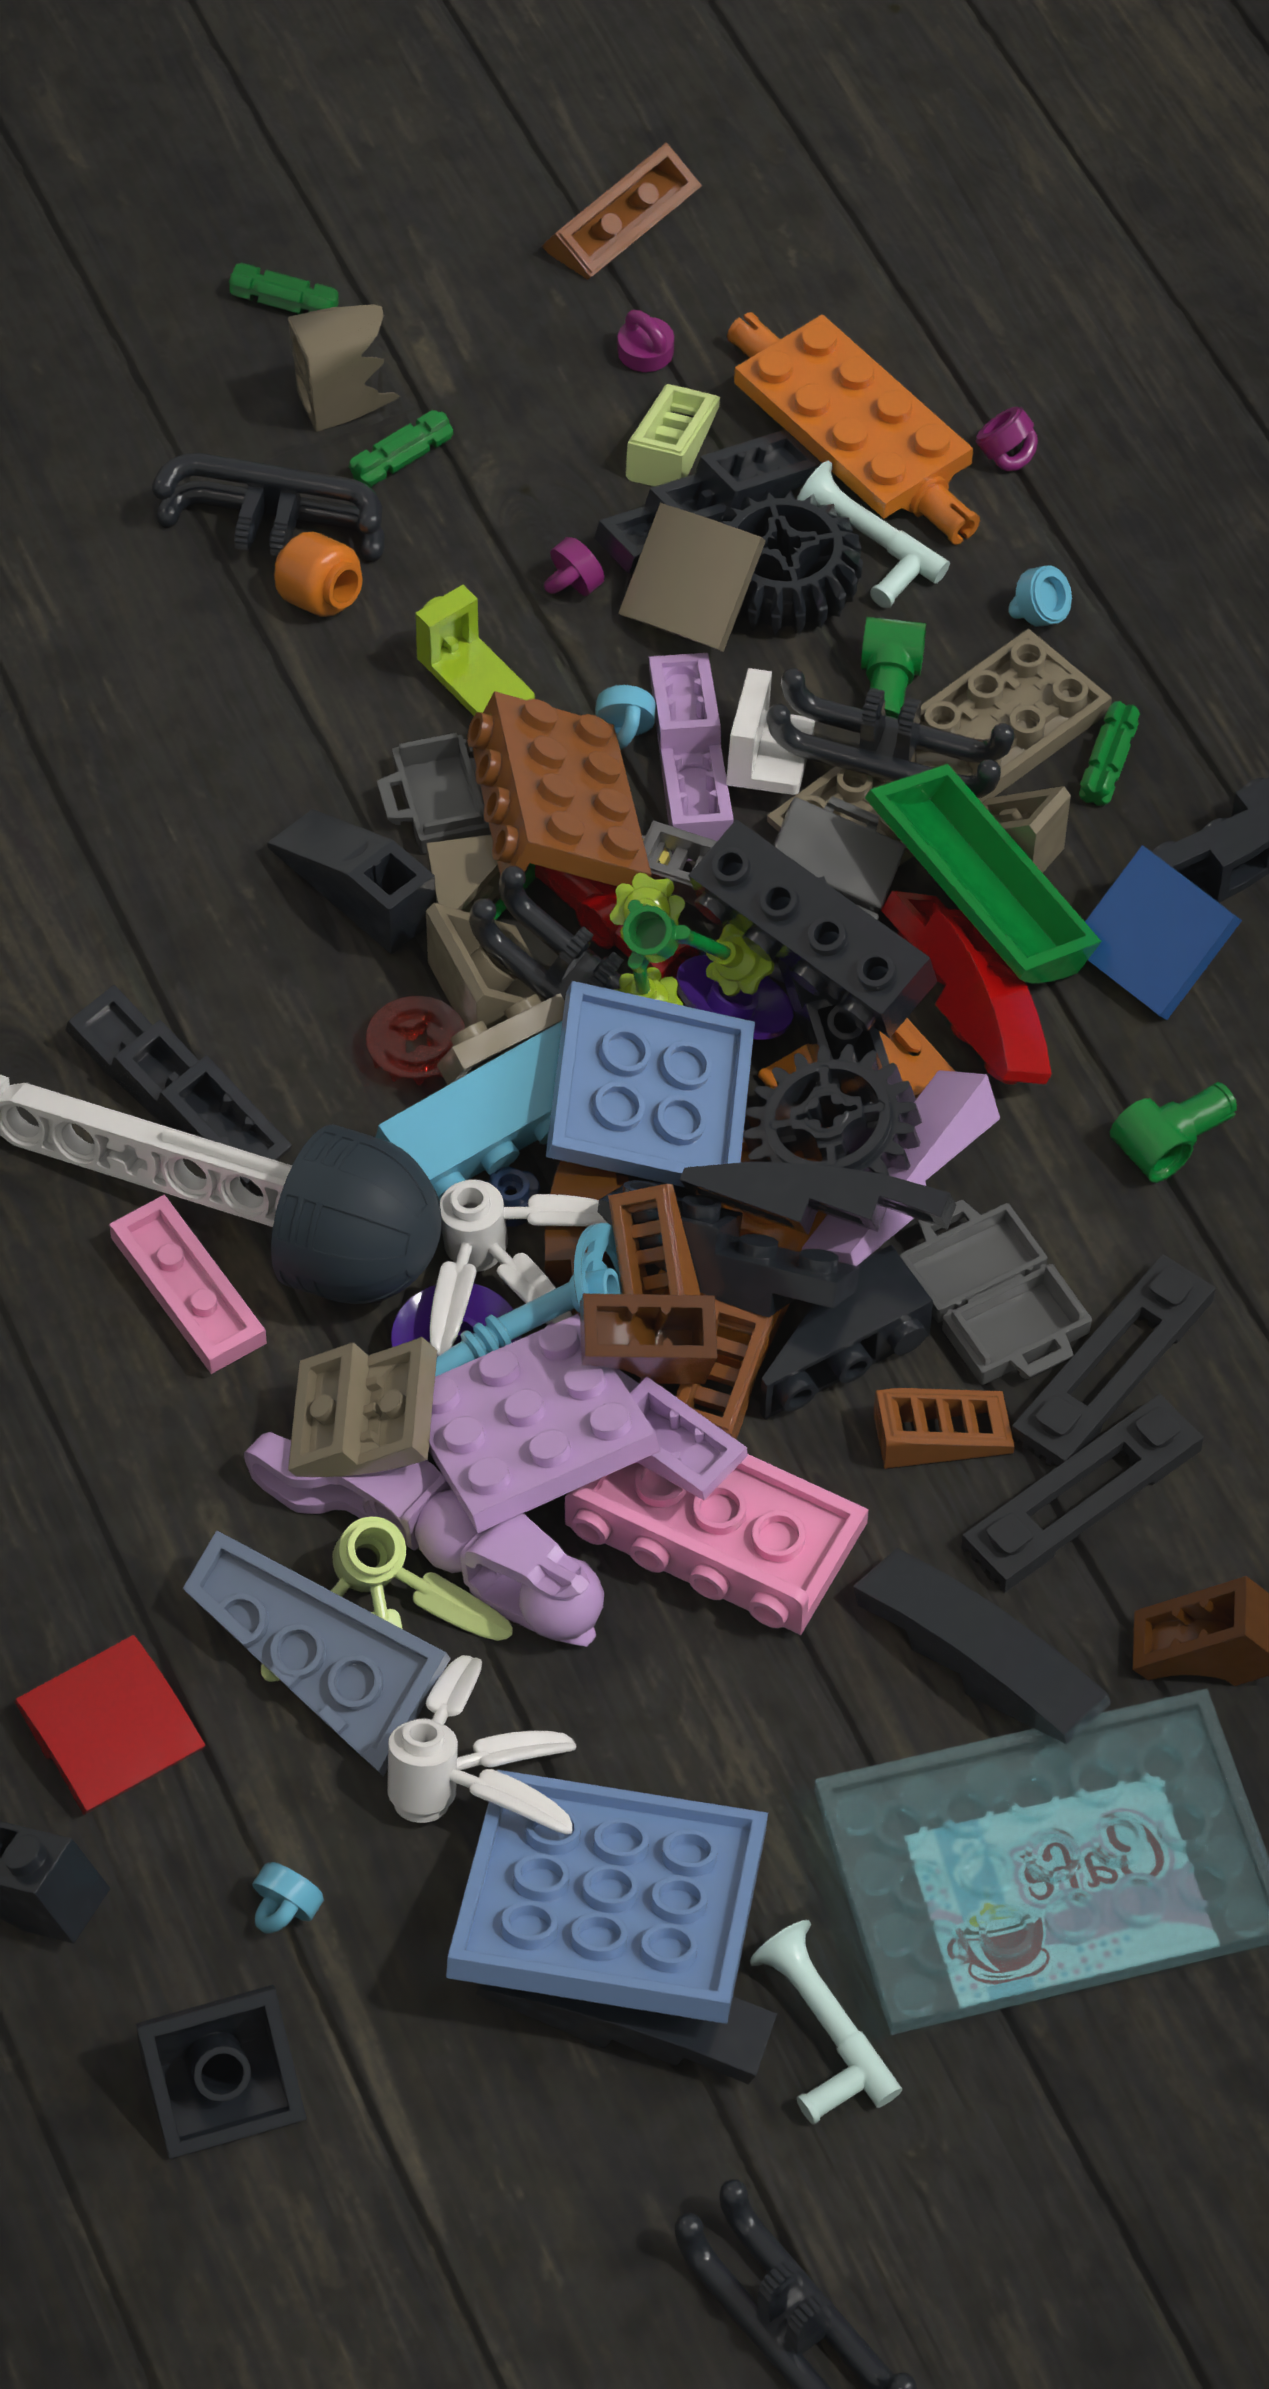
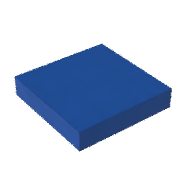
[1085,845,1242,1020]

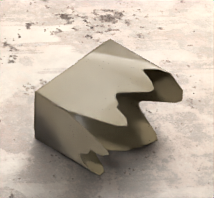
[288,304,400,432]

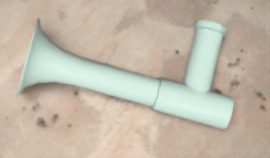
[797,461,950,608]
[750,1920,903,2124]

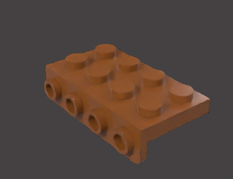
[467,691,652,886]

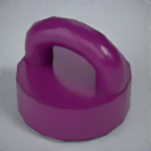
[617,310,674,372]
[976,406,1038,471]
[544,537,604,596]

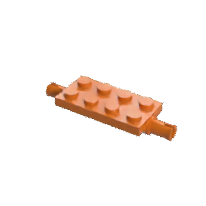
[727,312,980,545]

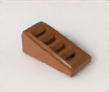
[608,1184,700,1295]
[676,1299,774,1440]
[874,1388,1014,1469]

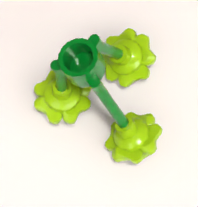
[610,873,774,1006]

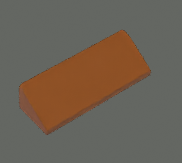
[542,142,702,280]

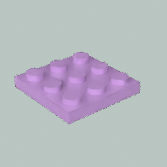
[429,1314,660,1533]

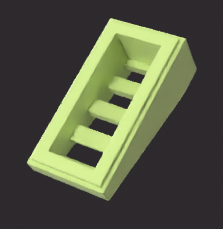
[626,384,720,487]

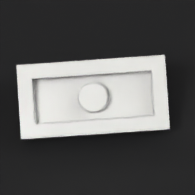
[726,668,815,795]

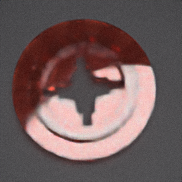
[366,996,465,1086]

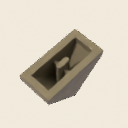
[982,786,1071,873]
[426,835,501,913]

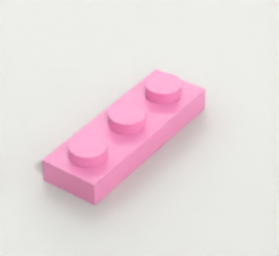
[109,1194,267,1374]

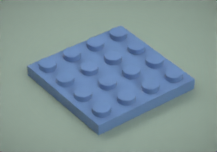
[446,1770,768,2024]

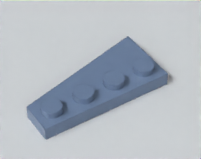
[183,1531,451,1776]

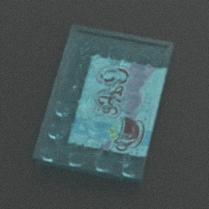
[814,1689,1269,2035]

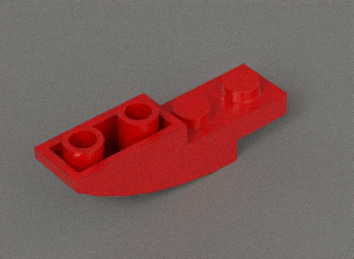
[881,891,1052,1085]

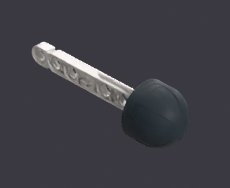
[0,1075,441,1304]

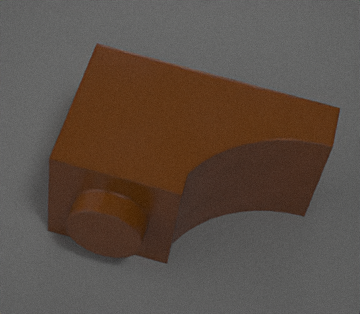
[580,1293,717,1384]
[1133,1576,1269,1686]

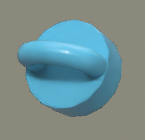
[1009,566,1072,627]
[595,685,656,750]
[252,1862,324,1933]

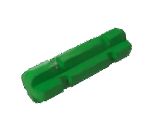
[229,263,339,314]
[349,410,453,487]
[1079,701,1140,806]

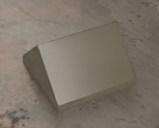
[426,903,544,1029]

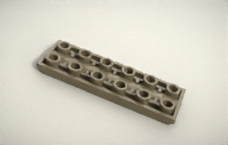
[767,629,1112,866]

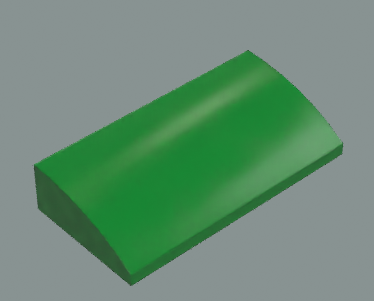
[864,764,1102,983]

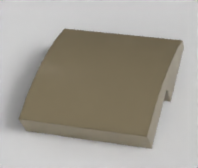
[618,503,766,652]
[288,1337,437,1477]

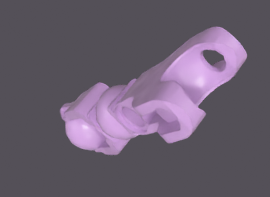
[244,1432,604,1647]

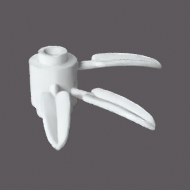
[430,1180,607,1356]
[387,1655,576,1834]

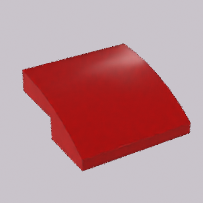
[15,1635,206,1815]

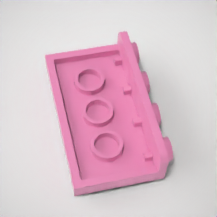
[565,1454,868,1635]

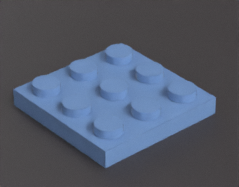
[546,981,755,1187]

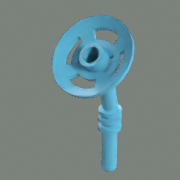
[435,1223,623,1377]

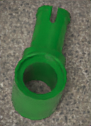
[861,617,926,718]
[1110,1082,1237,1182]

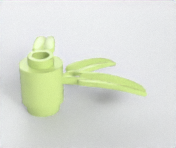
[261,1516,513,1682]

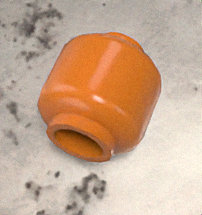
[274,532,363,617]

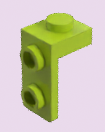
[415,585,535,715]

